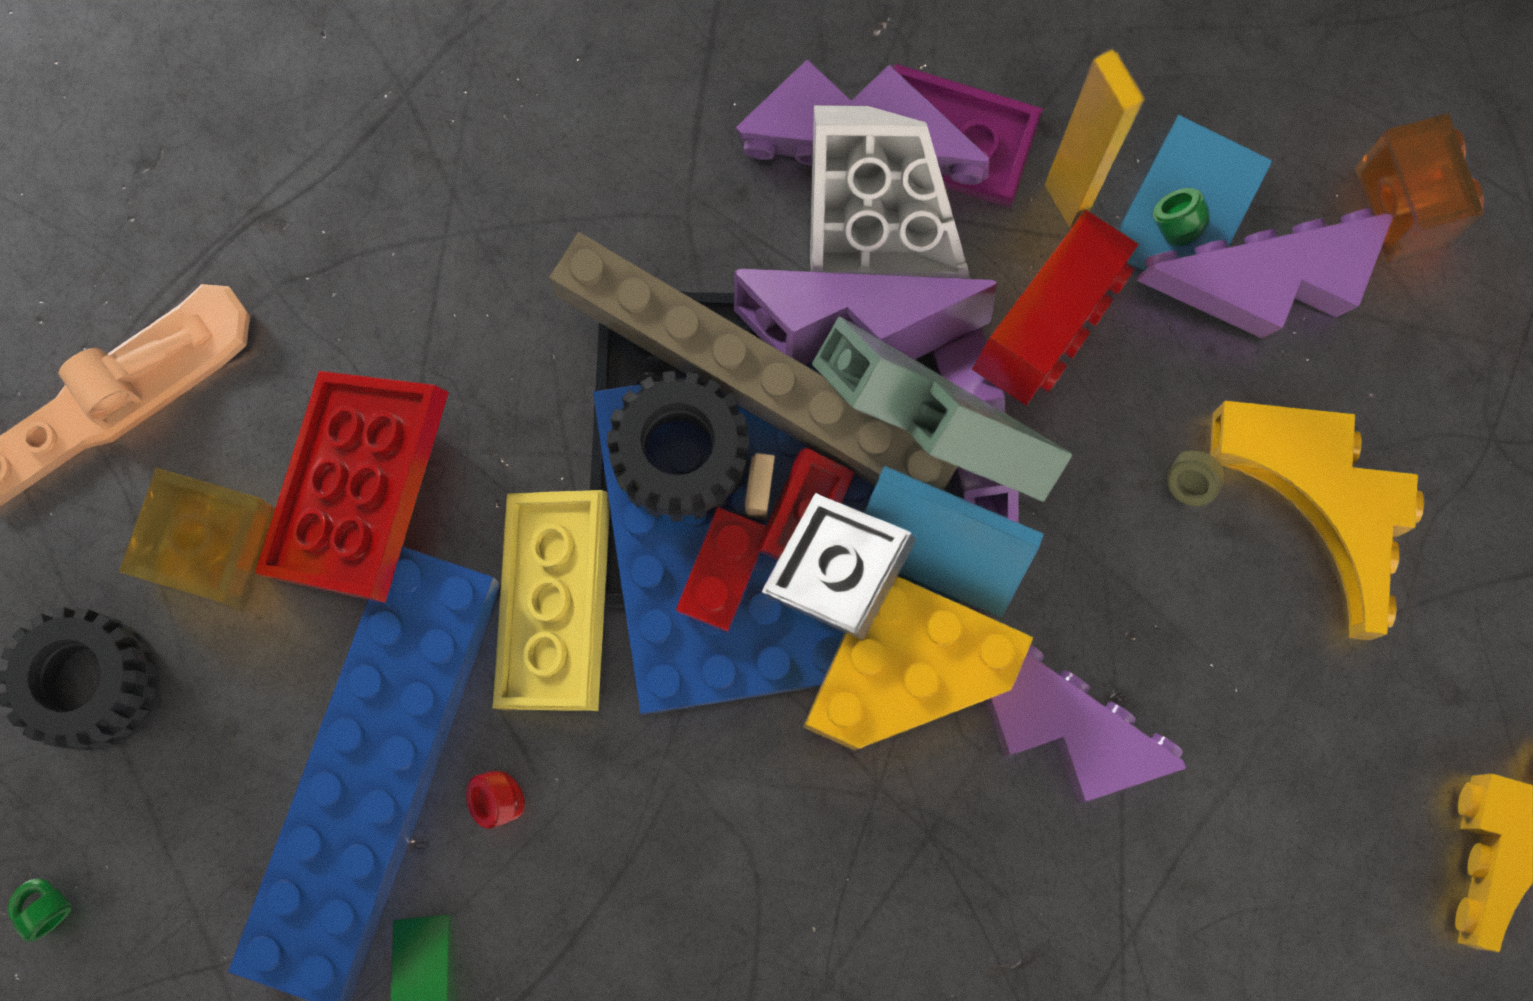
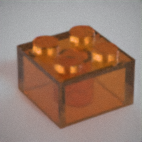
[1355,113,1484,263]

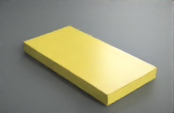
[492,490,610,711]

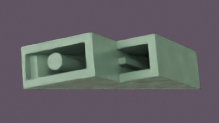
[812,316,1073,502]

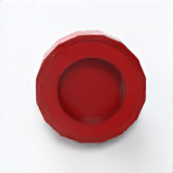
[466,770,525,829]

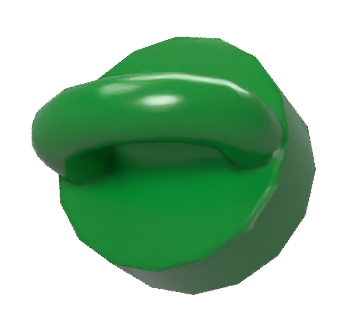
[1153,188,1210,247]
[7,878,72,942]

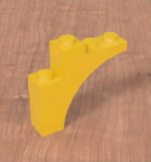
[1210,401,1424,640]
[1455,773,1533,952]

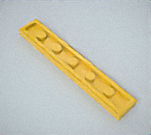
[1044,50,1143,228]

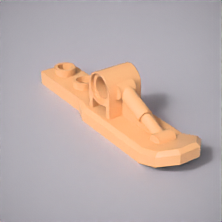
[0,284,250,507]

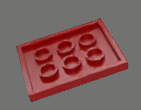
[255,371,449,603]

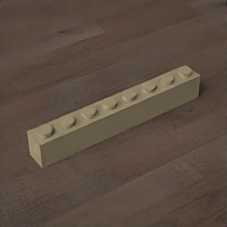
[549,232,958,491]

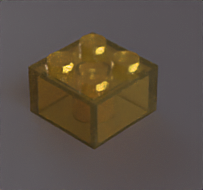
[119,467,275,611]

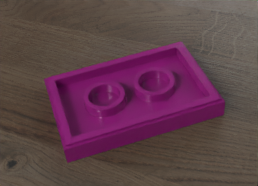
[893,63,1043,208]

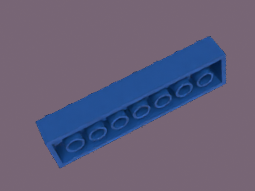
[228,547,501,1001]

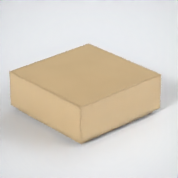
[745,453,775,520]

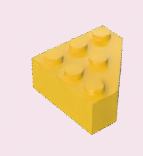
[803,576,1034,750]

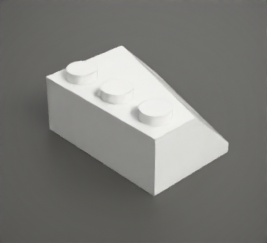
[810,105,971,279]

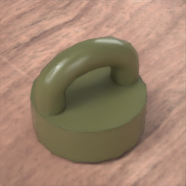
[1167,450,1224,507]

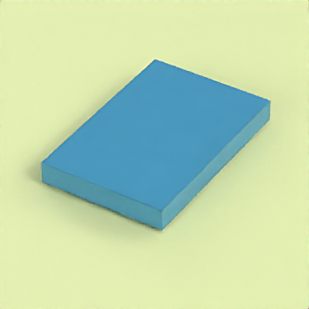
[1118,115,1272,271]
[864,466,1044,618]

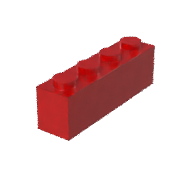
[971,209,1139,406]

